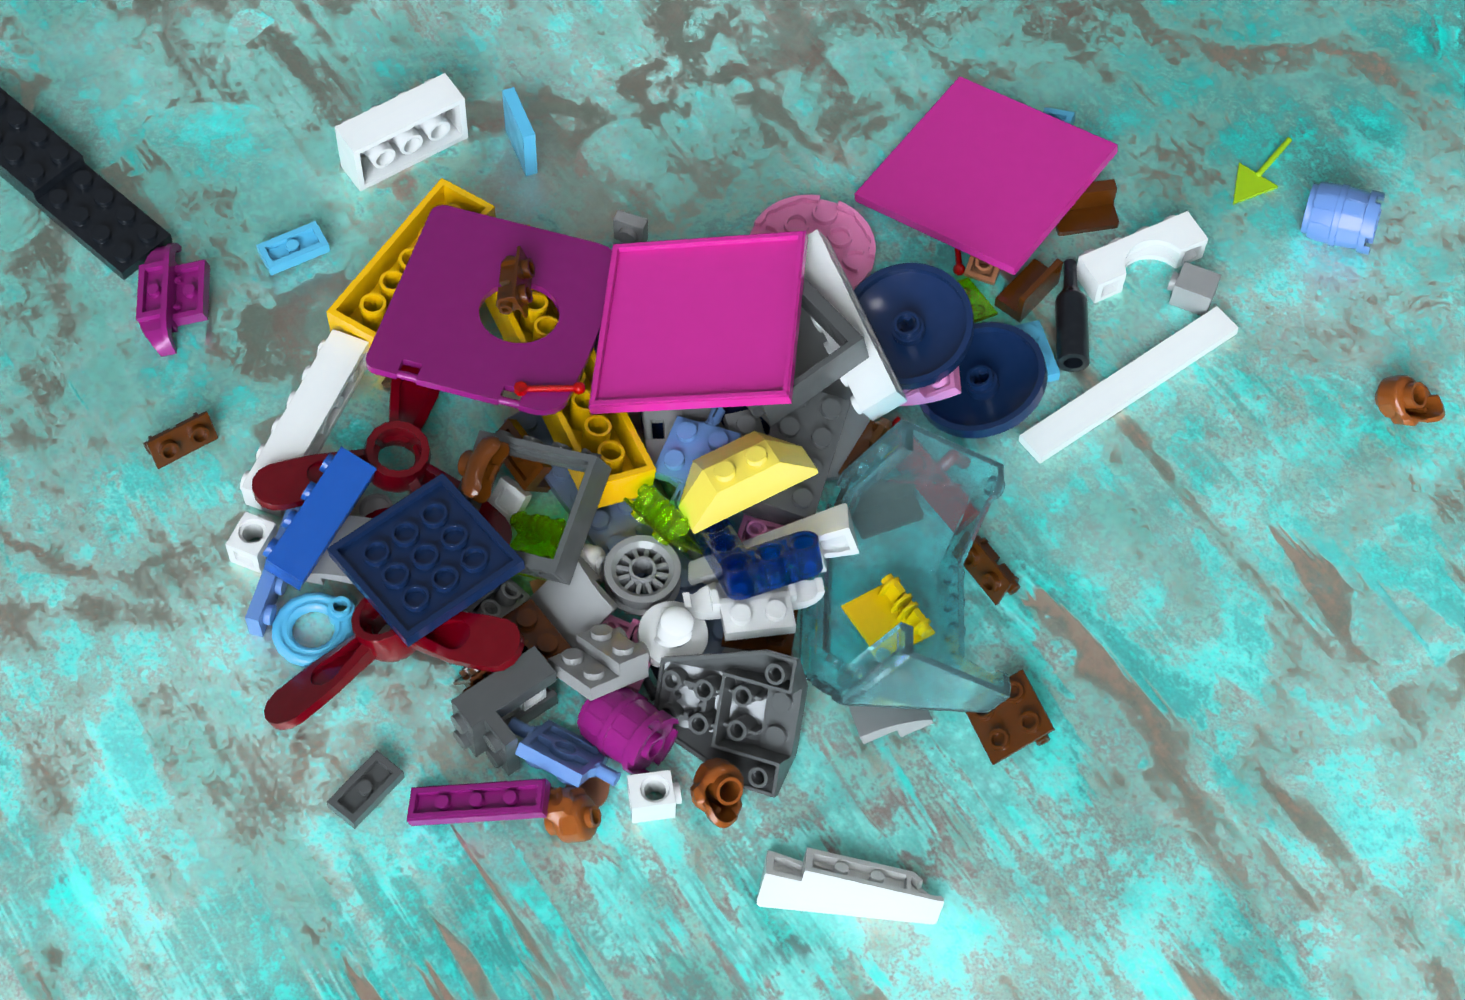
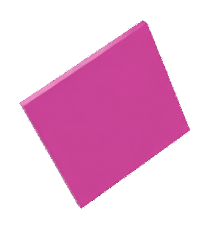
[854,76,1118,275]
[588,231,808,414]

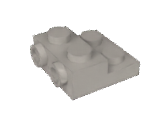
[548,623,650,701]

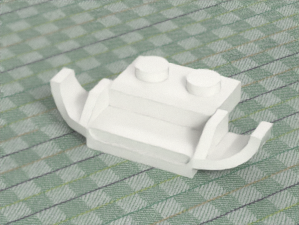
[682,574,825,641]

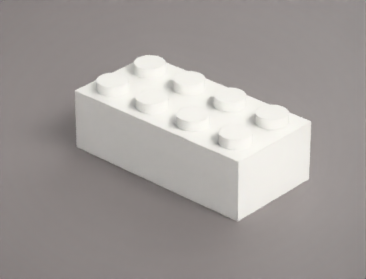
[334,73,468,192]

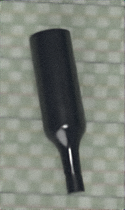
[1055,259,1090,372]

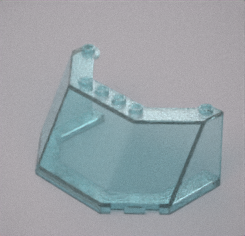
[799,419,1011,713]

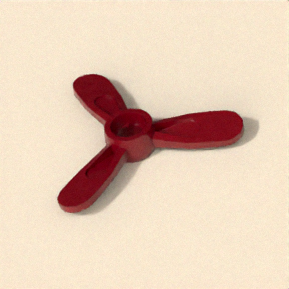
[252,365,512,545]
[264,508,524,730]

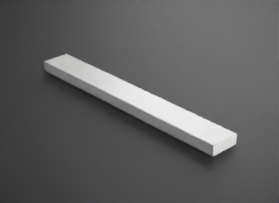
[1019,306,1239,464]

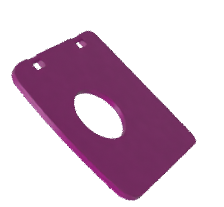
[366,205,612,416]

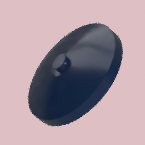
[854,263,975,390]
[919,322,1048,438]

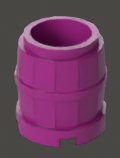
[577,686,679,775]

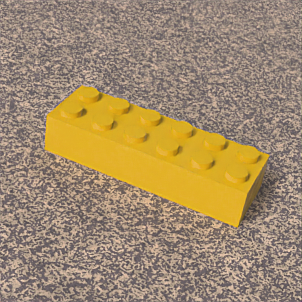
[326,178,496,347]

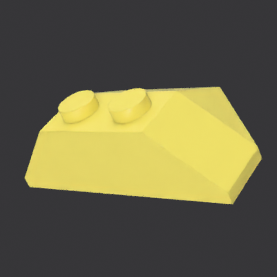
[679,431,818,534]

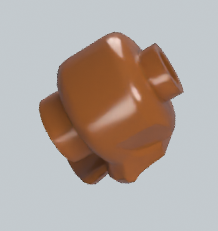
[1375,375,1445,426]
[690,758,744,828]
[544,786,601,843]

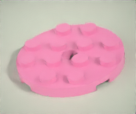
[750,195,876,290]

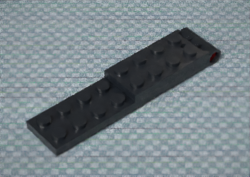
[0,87,173,280]

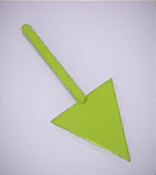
[1233,137,1292,205]

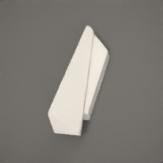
[688,503,860,586]
[757,847,944,924]

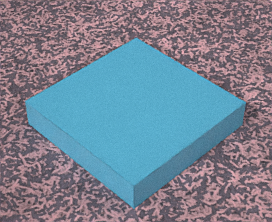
[502,87,538,176]

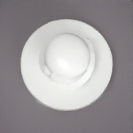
[637,601,708,668]

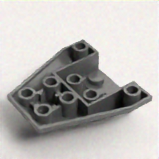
[654,649,808,798]

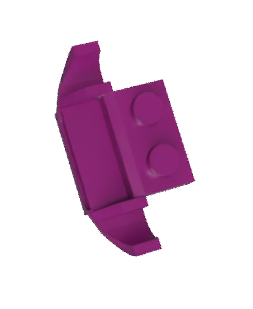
[136,243,210,357]

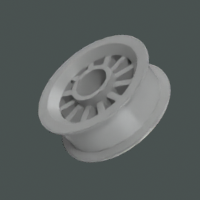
[604,535,681,616]

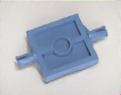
[655,407,741,509]
[508,717,621,787]

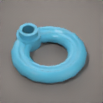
[272,592,355,668]

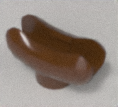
[458,436,510,503]

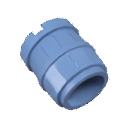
[1301,182,1385,255]

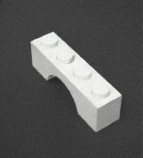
[1076,211,1208,303]

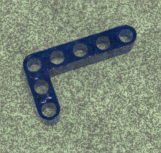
[682,515,823,600]

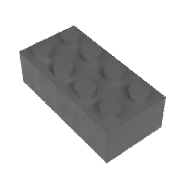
[742,391,851,525]

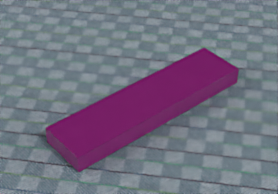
[407,778,551,826]

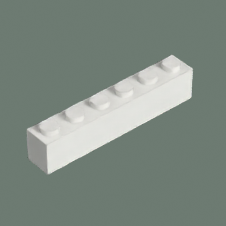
[804,229,908,421]
[240,329,370,518]

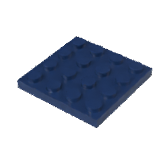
[327,473,525,647]

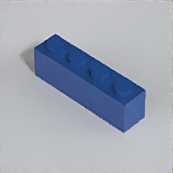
[262,446,377,591]

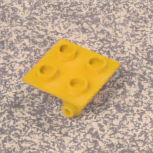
[841,573,936,662]

